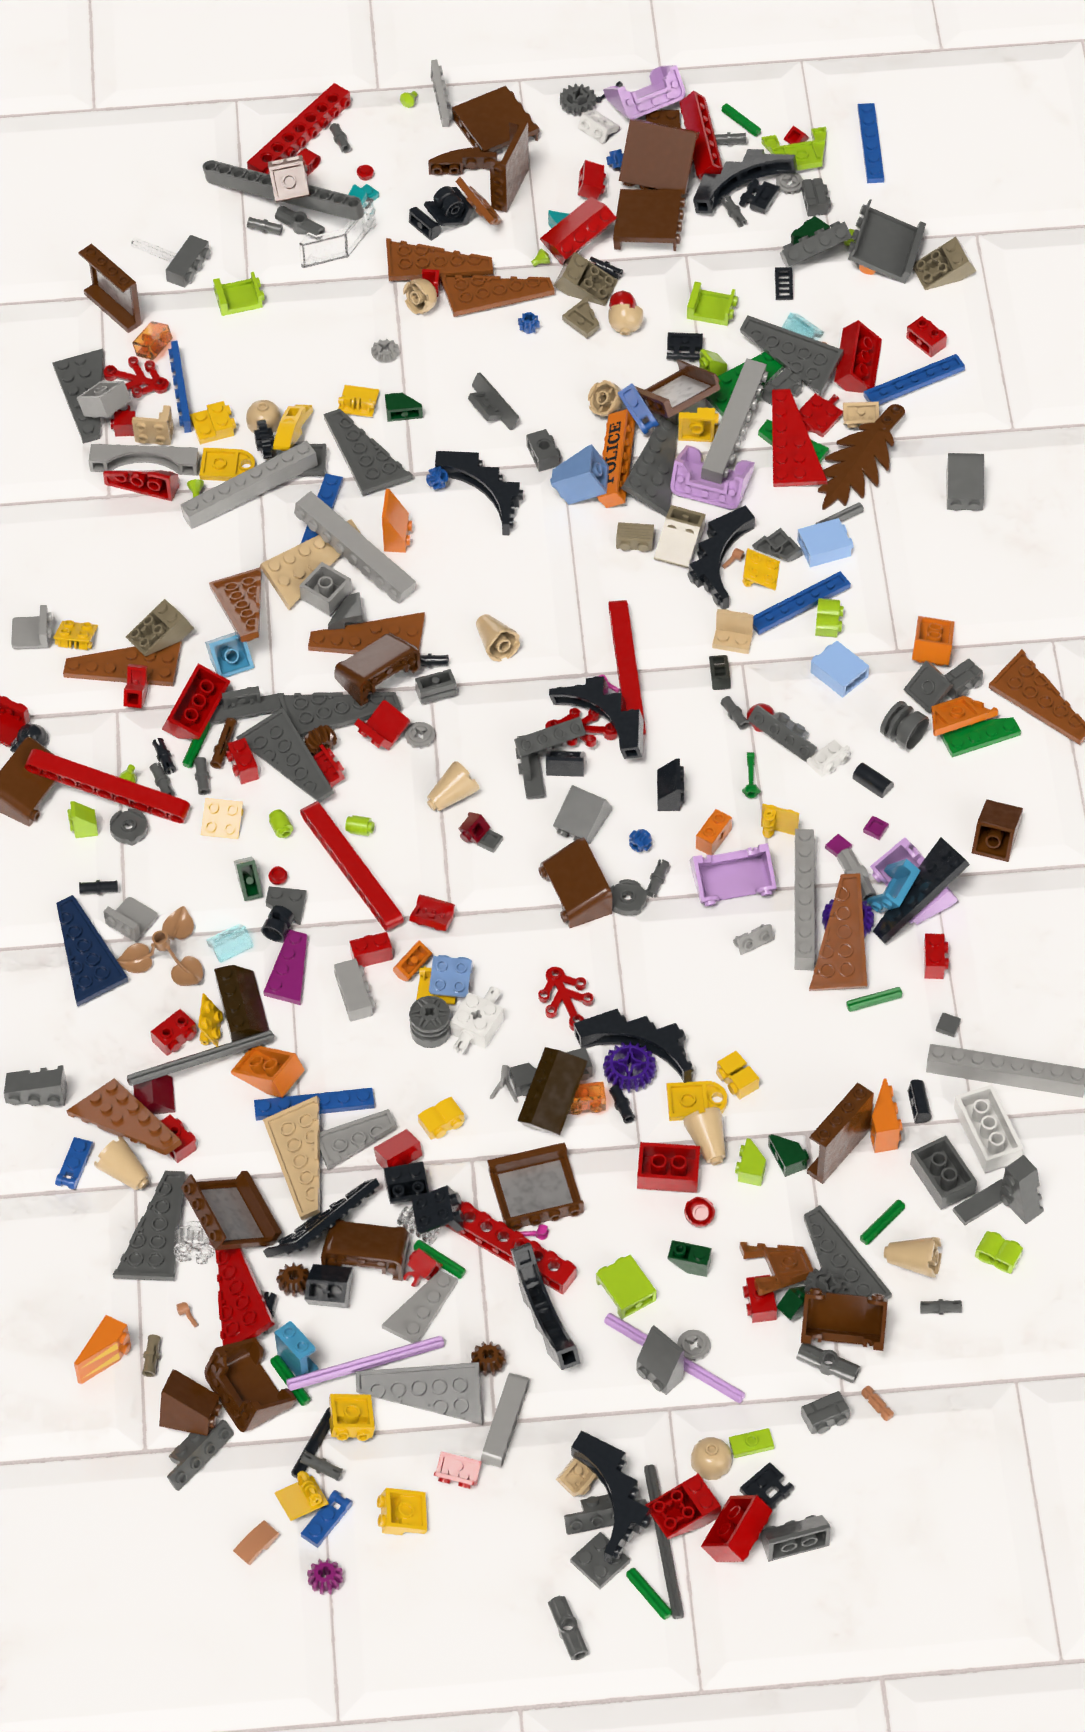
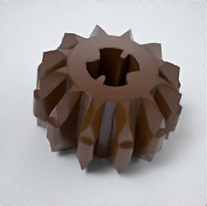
[304,725,337,755]
[276,1261,309,1298]
[471,1340,506,1376]

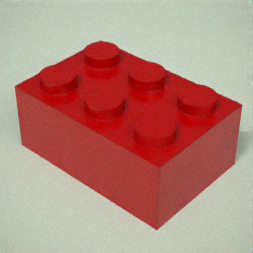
[637,1142,700,1193]
[701,1495,773,1562]

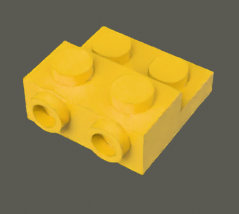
[190,401,236,445]
[678,407,719,442]
[329,1394,375,1441]
[377,1488,427,1535]

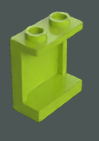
[213,272,265,316]
[687,282,738,326]
[596,1254,656,1319]

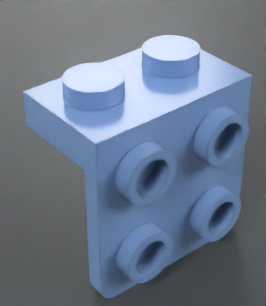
[429,955,473,998]

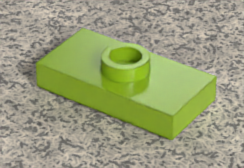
[729,1428,774,1458]

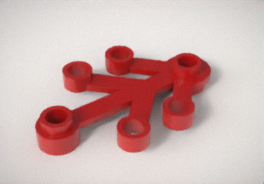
[103,356,169,398]
[545,708,618,747]
[538,967,594,1031]

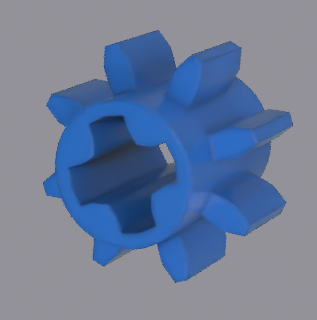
[606,149,624,169]
[518,312,540,334]
[426,467,448,490]
[629,829,652,852]

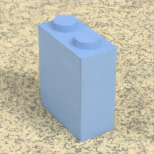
[797,518,853,567]
[810,641,869,698]

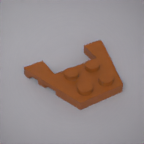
[739,1242,813,1296]

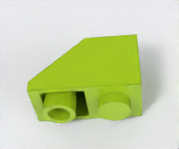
[699,349,727,376]
[67,801,98,839]
[735,1138,766,1186]

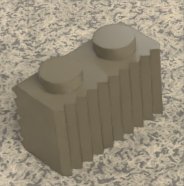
[616,522,654,552]

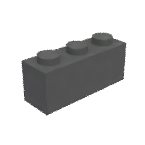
[165,234,211,288]

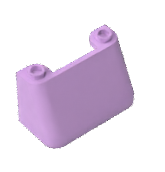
[603,65,686,119]
[670,445,755,509]
[870,837,958,924]
[689,843,777,906]

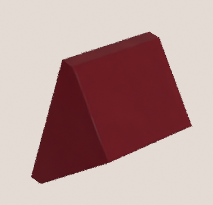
[133,1075,175,1115]

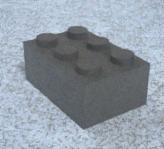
[910,1135,977,1210]

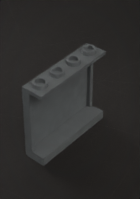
[847,199,926,284]

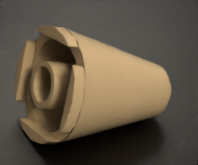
[476,614,520,662]
[426,761,480,811]
[683,1107,726,1165]
[94,1136,149,1190]
[884,1237,942,1278]

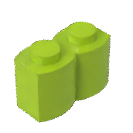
[815,598,844,637]
[975,1231,1023,1274]

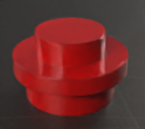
[357,165,374,181]
[268,866,288,885]

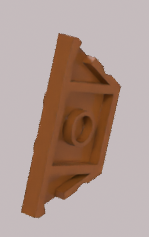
[455,177,503,225]

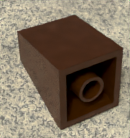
[971,799,1023,862]
[159,1369,222,1436]

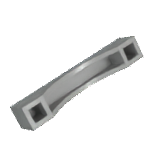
[88,444,199,476]

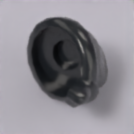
[10,723,48,752]

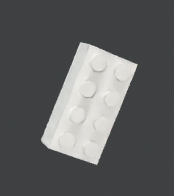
[954,1084,1023,1173]

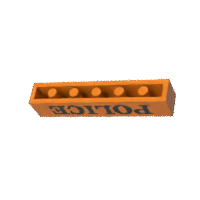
[597,409,636,508]

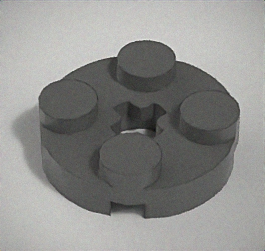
[110,808,148,846]
[610,879,647,916]

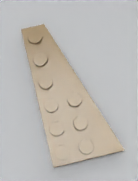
[260,519,360,610]
[263,1096,320,1220]

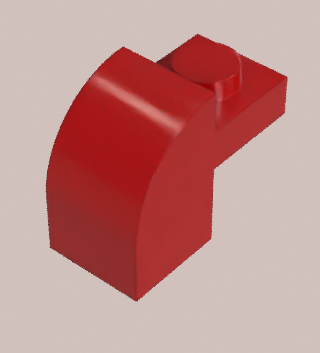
[123,664,148,708]

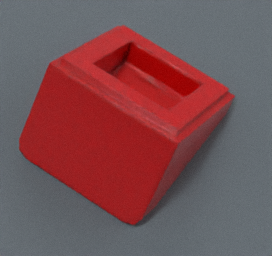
[783,125,809,144]

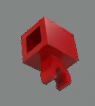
[110,405,136,437]
[403,1248,443,1287]

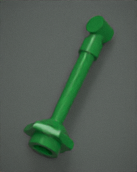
[742,752,761,798]

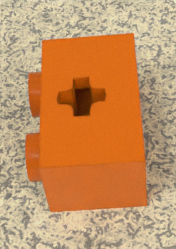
[696,809,732,855]

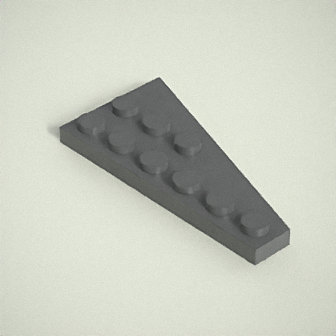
[52,348,104,444]
[323,409,413,495]
[236,707,335,803]

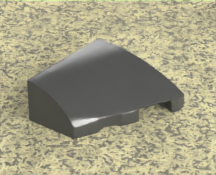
[752,527,803,562]
[328,592,363,630]

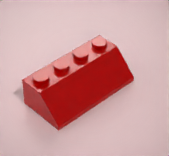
[540,197,617,265]
[834,320,882,393]
[162,663,231,739]

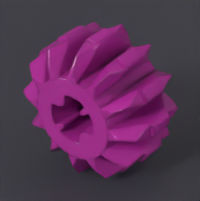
[307,1558,343,1595]

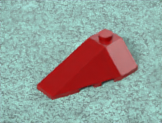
[103,470,180,501]

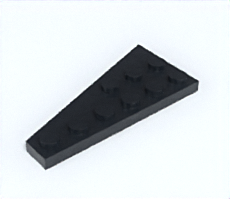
[873,837,970,944]
[263,1178,380,1258]

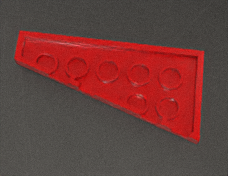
[772,389,828,487]
[215,1248,275,1346]

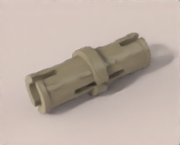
[142,1334,161,1377]

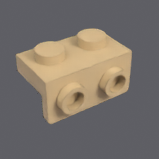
[843,402,879,428]
[556,1458,598,1497]

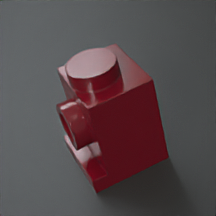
[458,812,491,844]

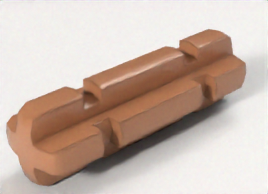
[861,1385,894,1421]

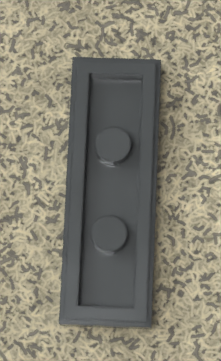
[953,1179,1003,1226]

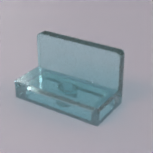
[782,312,824,339]
[206,924,254,963]

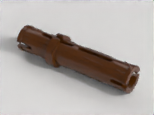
[210,718,237,769]

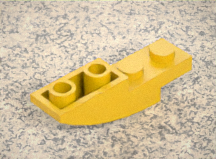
[273,404,313,451]

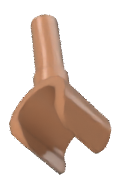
[722,548,745,569]
[176,1302,198,1328]

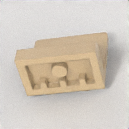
[132,405,174,445]
[712,609,754,654]

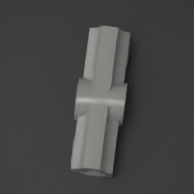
[837,848,877,902]

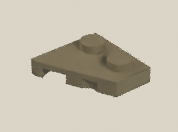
[562,297,600,338]

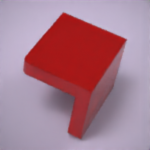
[422,269,440,297]

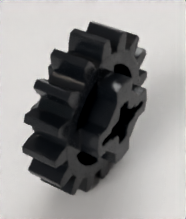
[253,419,274,459]

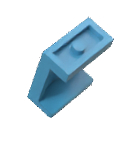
[867,859,921,913]
[274,1321,319,1376]

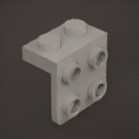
[11,605,52,649]
[103,897,158,942]

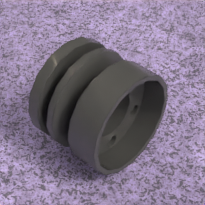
[880,701,929,751]
[409,996,451,1048]

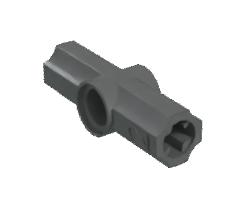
[275,205,325,241]
[796,1343,860,1383]
[548,1595,588,1661]

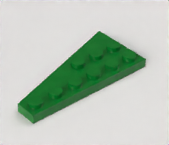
[706,352,785,417]

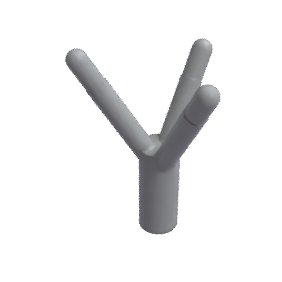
[490,1065,518,1103]

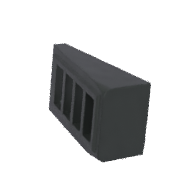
[709,655,731,690]

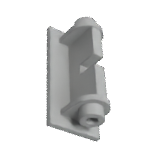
[733,924,775,955]

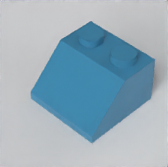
[205,632,254,678]

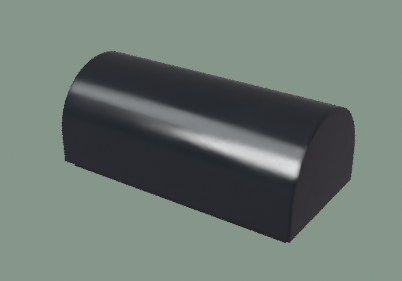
[408,207,442,241]
[852,762,894,798]
[907,1079,932,1124]

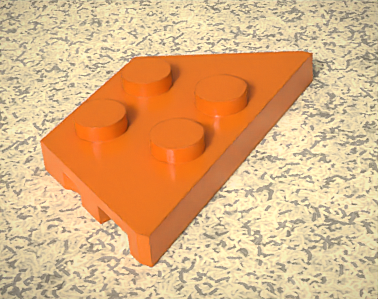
[931,696,998,736]

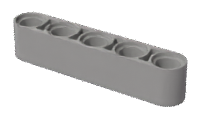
[481,1373,530,1468]

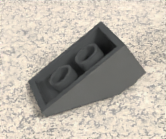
[636,1325,684,1395]

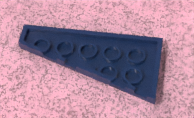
[56,895,128,1007]

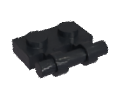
[739,179,780,214]
[666,332,703,362]
[739,1462,794,1510]

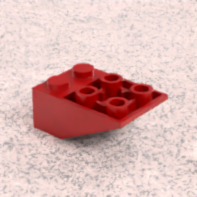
[645,1473,721,1539]

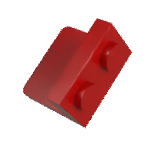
[0,696,30,747]
[354,700,410,750]

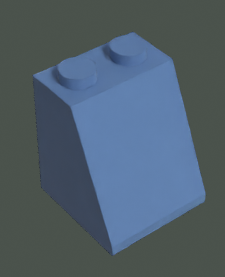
[550,444,609,505]

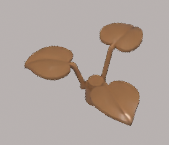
[117,906,203,986]

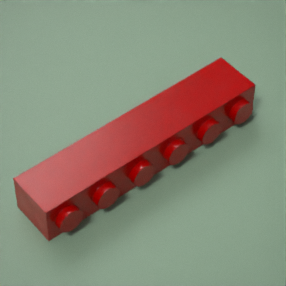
[679,90,723,179]

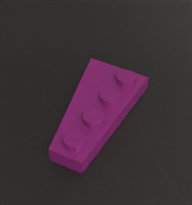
[263,929,308,1006]

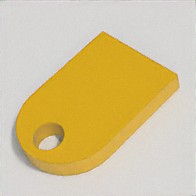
[199,447,255,481]
[666,1081,727,1121]

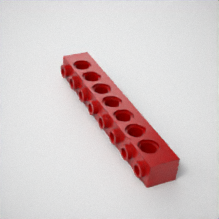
[247,83,351,175]
[445,1200,577,1295]

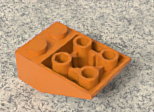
[870,1078,902,1153]

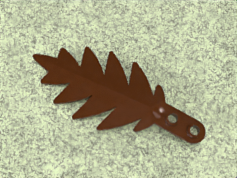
[817,404,905,510]

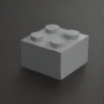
[77,381,131,418]
[300,562,352,616]

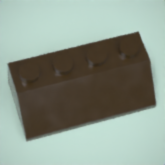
[214,965,269,1042]
[517,1047,588,1135]

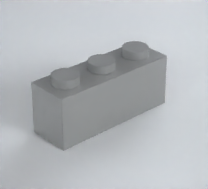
[334,959,375,1022]

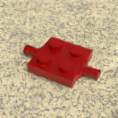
[799,393,843,438]

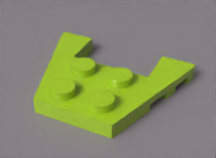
[761,126,826,171]

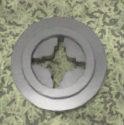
[776,173,803,194]
[371,338,399,362]
[405,722,435,749]
[677,1330,710,1361]

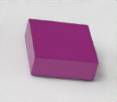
[863,815,889,841]
[825,834,852,857]

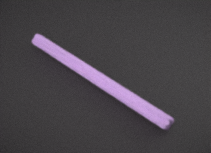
[604,1313,745,1403]
[286,1336,444,1391]

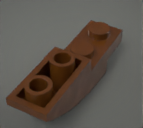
[428,147,497,175]

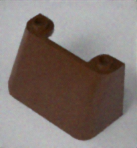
[334,633,421,706]
[0,737,56,827]
[538,837,612,929]
[321,1219,410,1281]
[801,1288,888,1351]
[204,1337,297,1432]

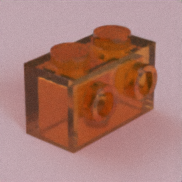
[132,321,173,360]
[568,1082,606,1115]

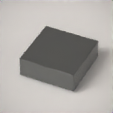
[477,829,503,853]
[936,1012,961,1037]

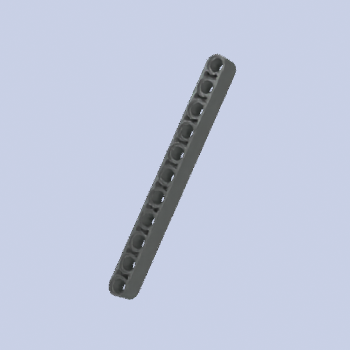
[202,160,364,220]

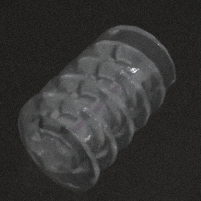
[397,1206,441,1245]

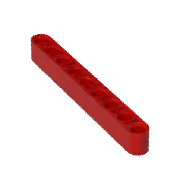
[608,600,646,735]
[24,749,191,824]
[300,801,404,931]

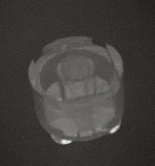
[174,1221,215,1265]

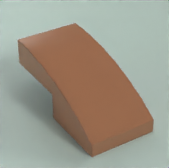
[233,1520,280,1565]

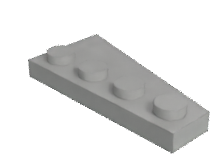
[430,59,452,127]
[320,1109,396,1170]
[381,1270,458,1343]

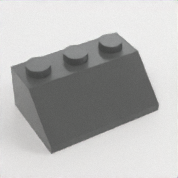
[761,1515,831,1562]

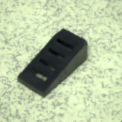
[774,267,793,300]

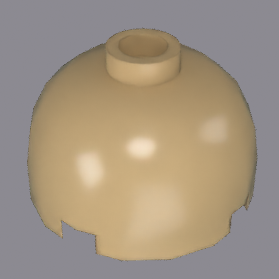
[403,278,437,314]
[608,304,644,335]
[588,380,623,417]
[246,400,282,433]
[690,1437,732,1480]

